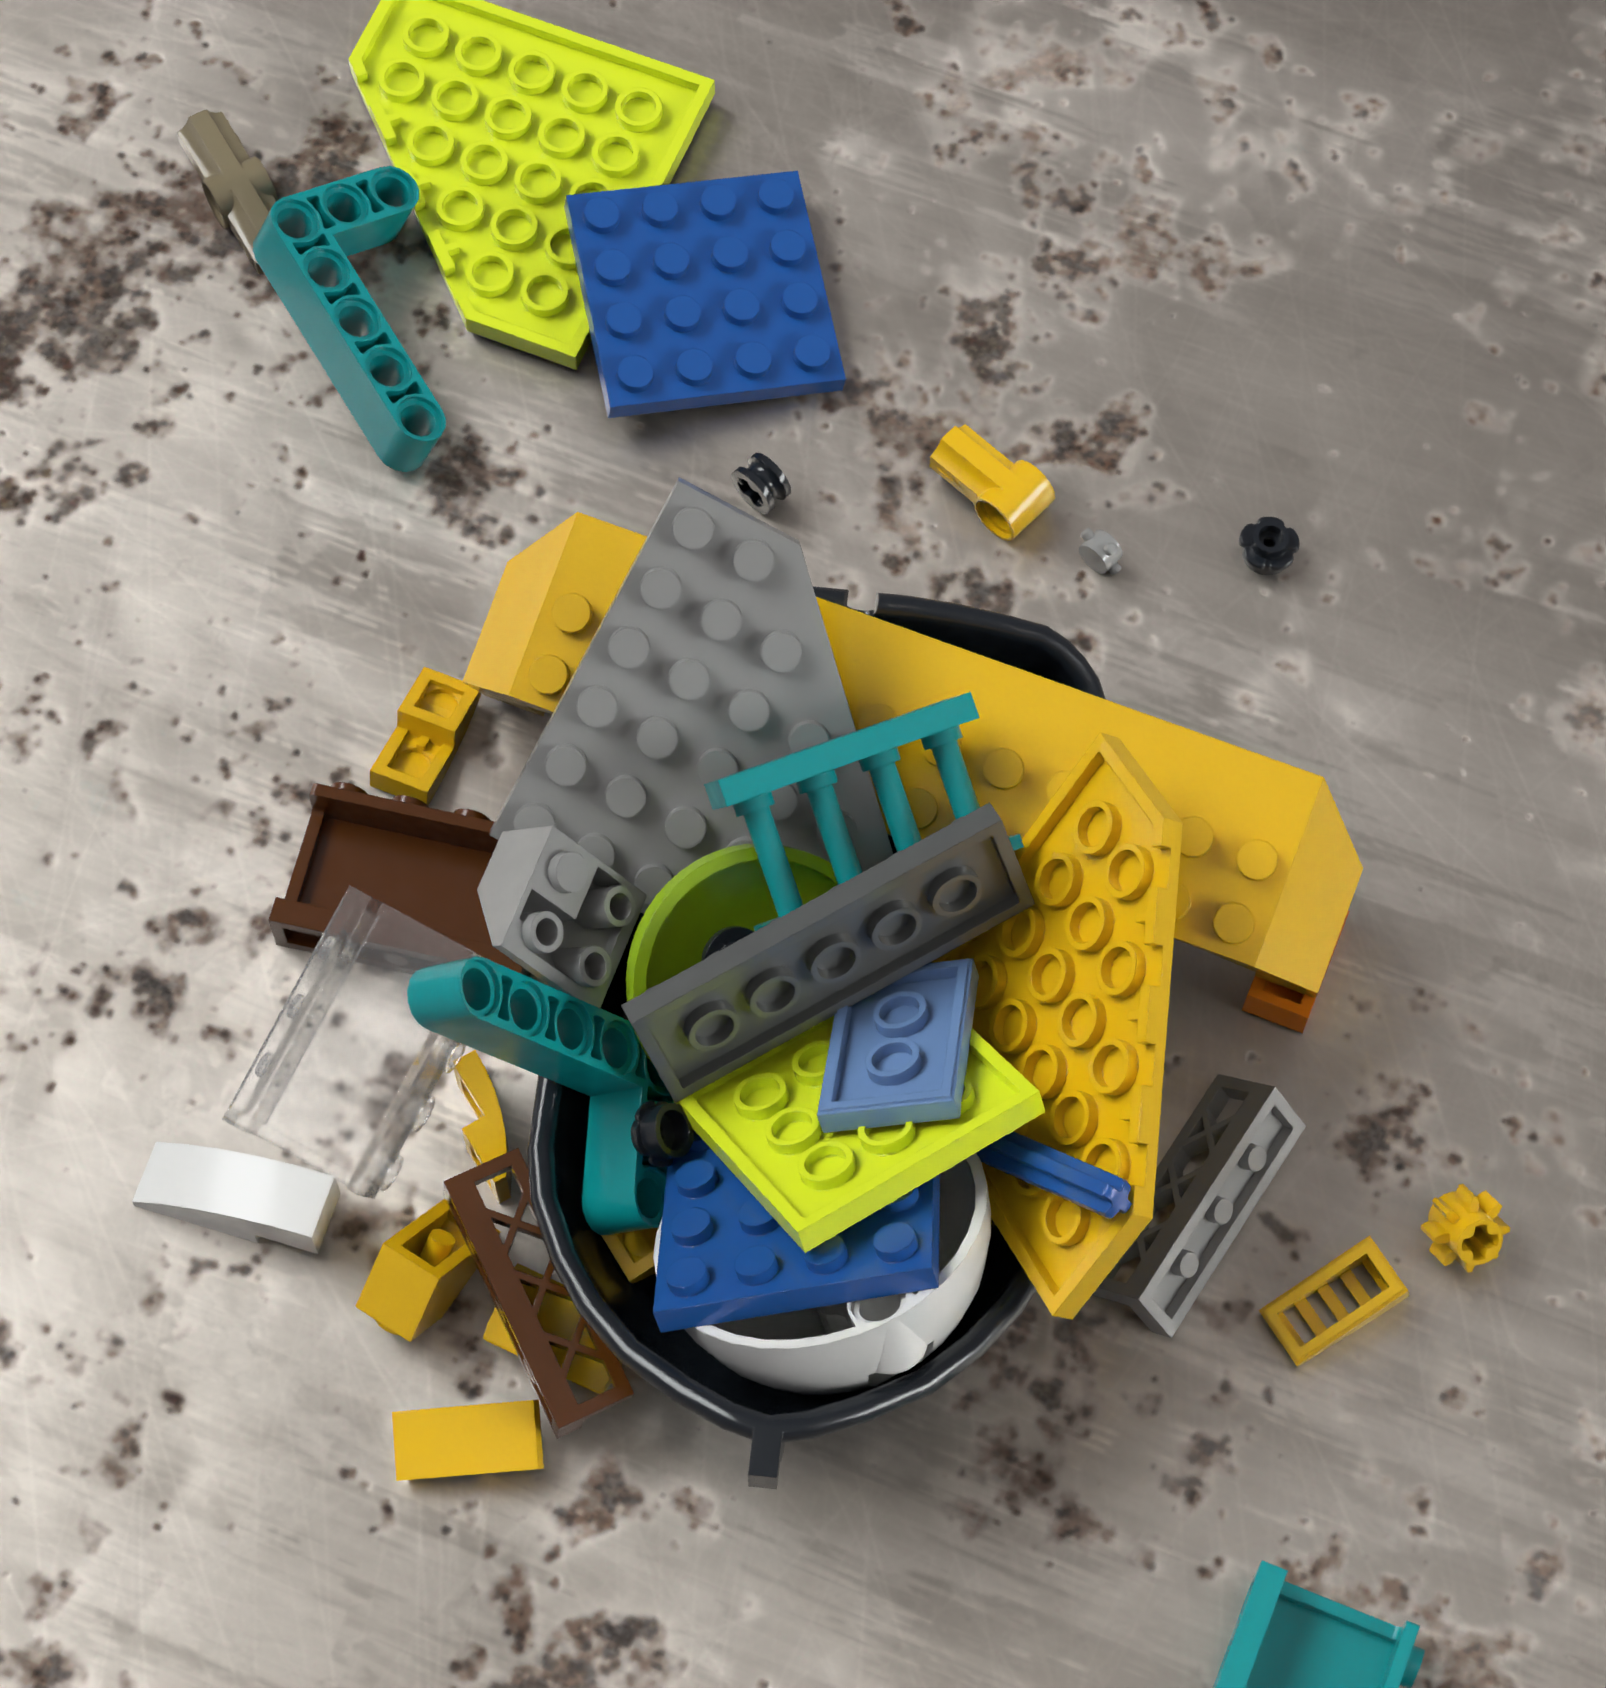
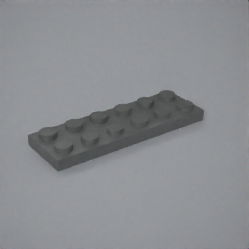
[621,802,1035,1103]

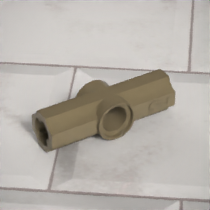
[177,109,278,274]

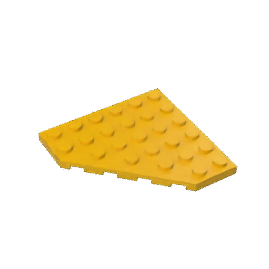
[932,732,1183,1320]

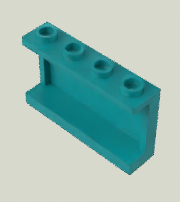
[1213,1560,1425,1688]

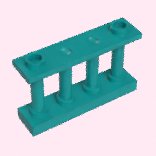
[704,692,1024,931]

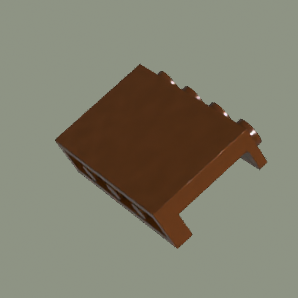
[269,782,532,978]

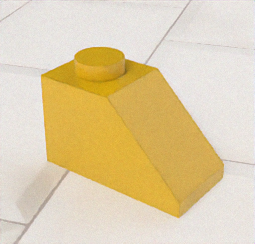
[355,1198,501,1342]

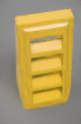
[1258,1235,1410,1367]

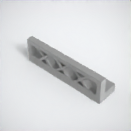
[1092,1074,1306,1338]

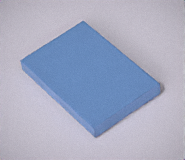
[817,958,979,1133]

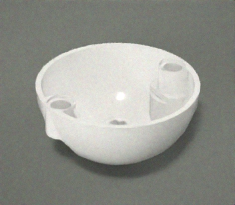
[653,1153,991,1395]

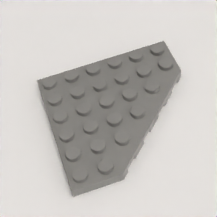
[490,477,893,914]

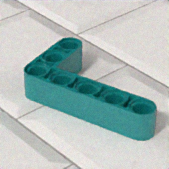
[253,166,446,472]
[407,956,674,1236]

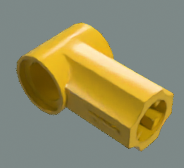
[929,424,1055,541]

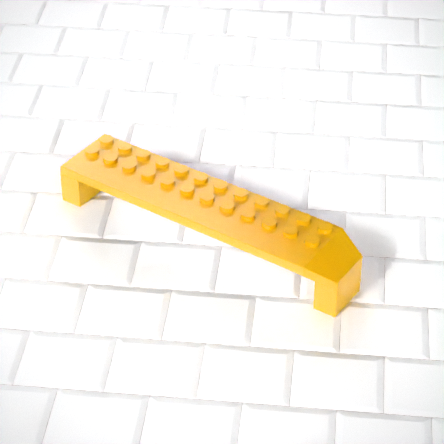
[462,512,1363,998]

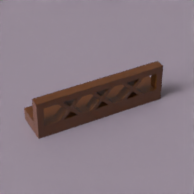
[443,1148,634,1439]

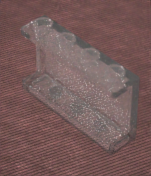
[222,885,487,1199]

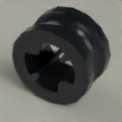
[731,452,791,515]

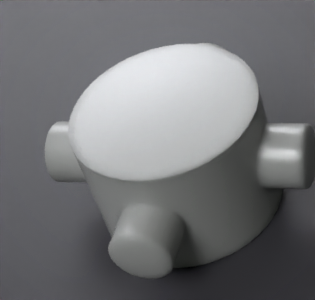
[1079,528,1123,575]

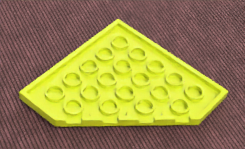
[349,0,715,370]

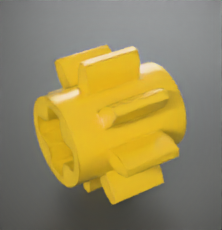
[1420,1184,1510,1273]

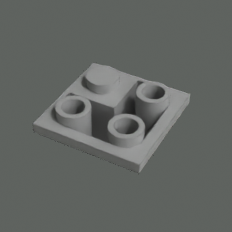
[477,826,647,1008]

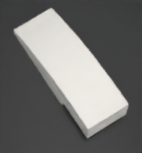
[132,1142,341,1254]

